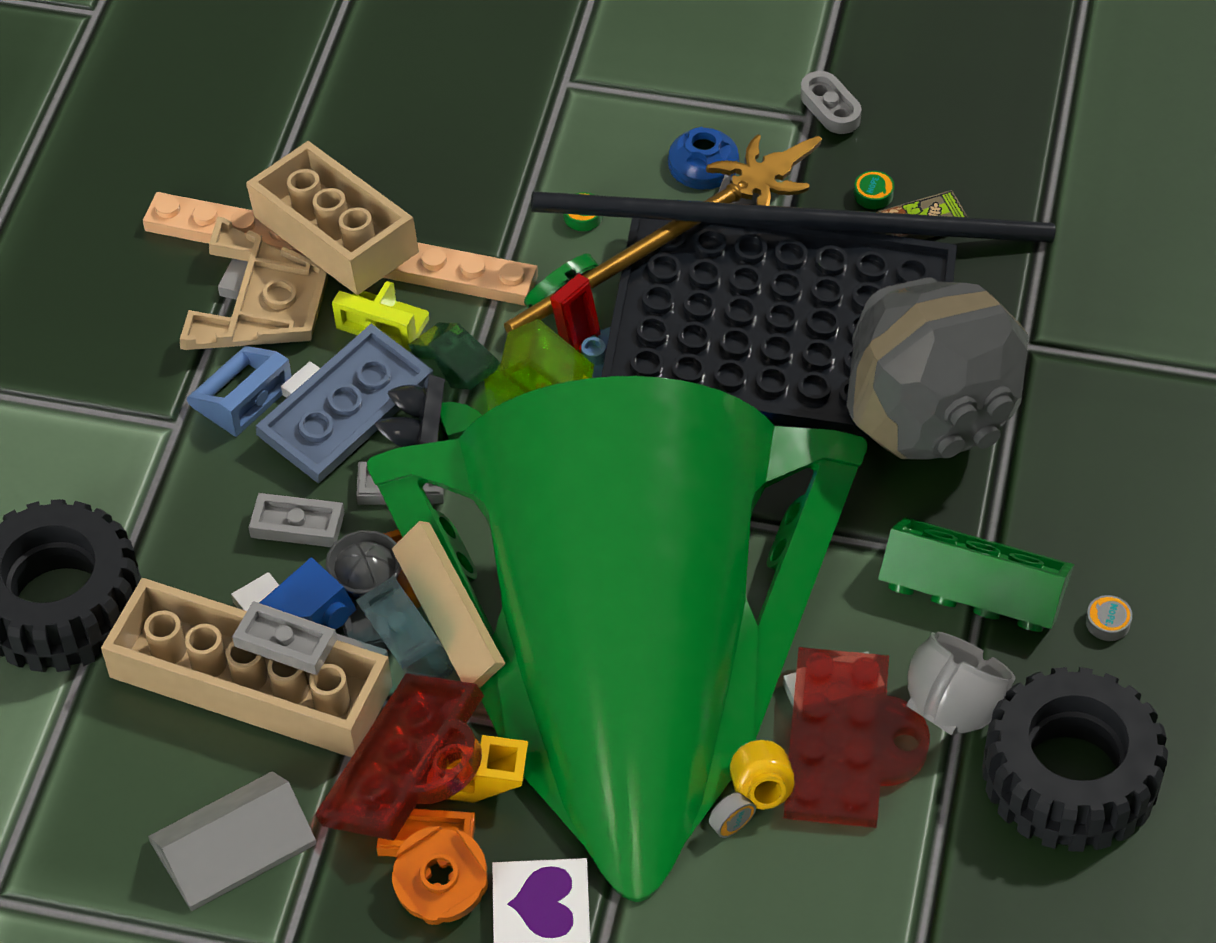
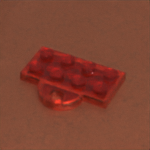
[783,647,930,828]
[315,673,484,841]

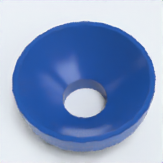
[668,127,739,190]

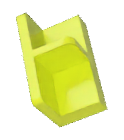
[332,281,430,352]

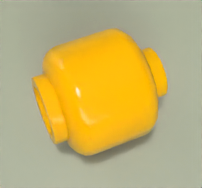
[730,740,795,810]

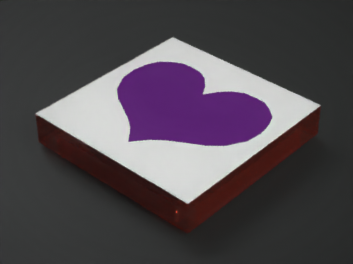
[492,858,590,943]

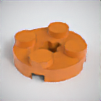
[392,826,488,925]

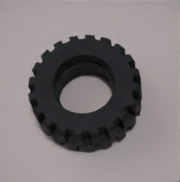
[0,499,141,672]
[982,667,1168,852]

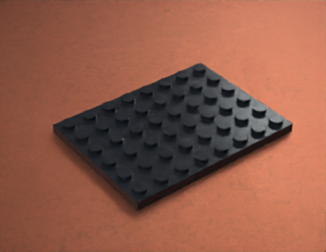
[601,218,957,438]

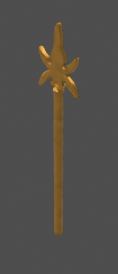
[504,135,822,337]

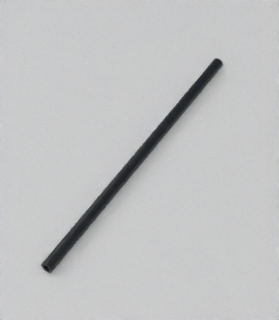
[531,191,1056,243]

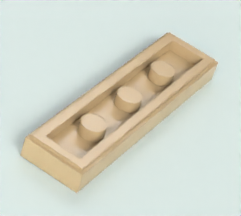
[392,521,505,691]

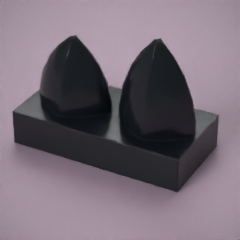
[375,374,445,447]

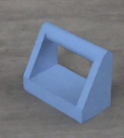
[186,346,292,437]

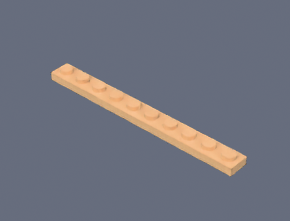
[143,192,538,306]

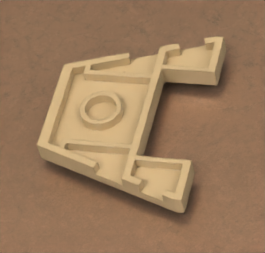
[180,217,328,350]

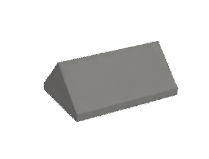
[148,771,317,911]

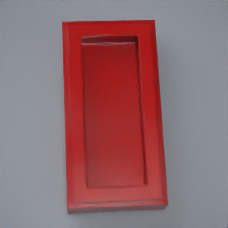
[550,273,601,363]

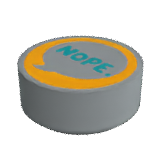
[1086,595,1132,641]
[709,792,756,838]

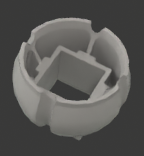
[906,631,1015,735]

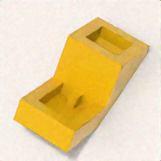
[427,735,528,803]

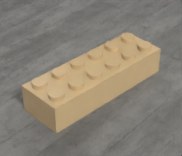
[101,578,393,759]

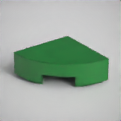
[440,402,482,440]

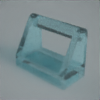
[356,576,454,679]

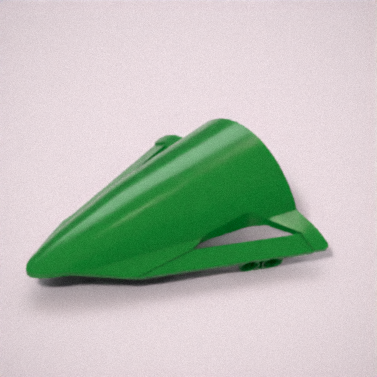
[367,376,867,902]

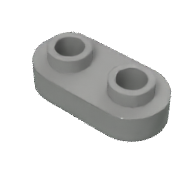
[800,71,861,134]

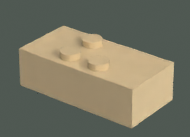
[246,141,419,295]

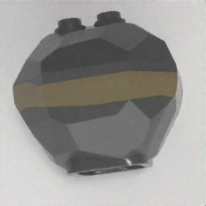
[847,278,1029,459]

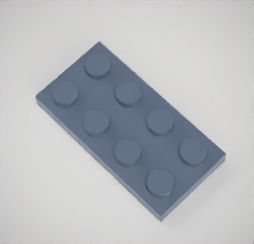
[256,323,433,484]

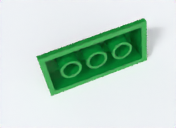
[878,517,1074,632]

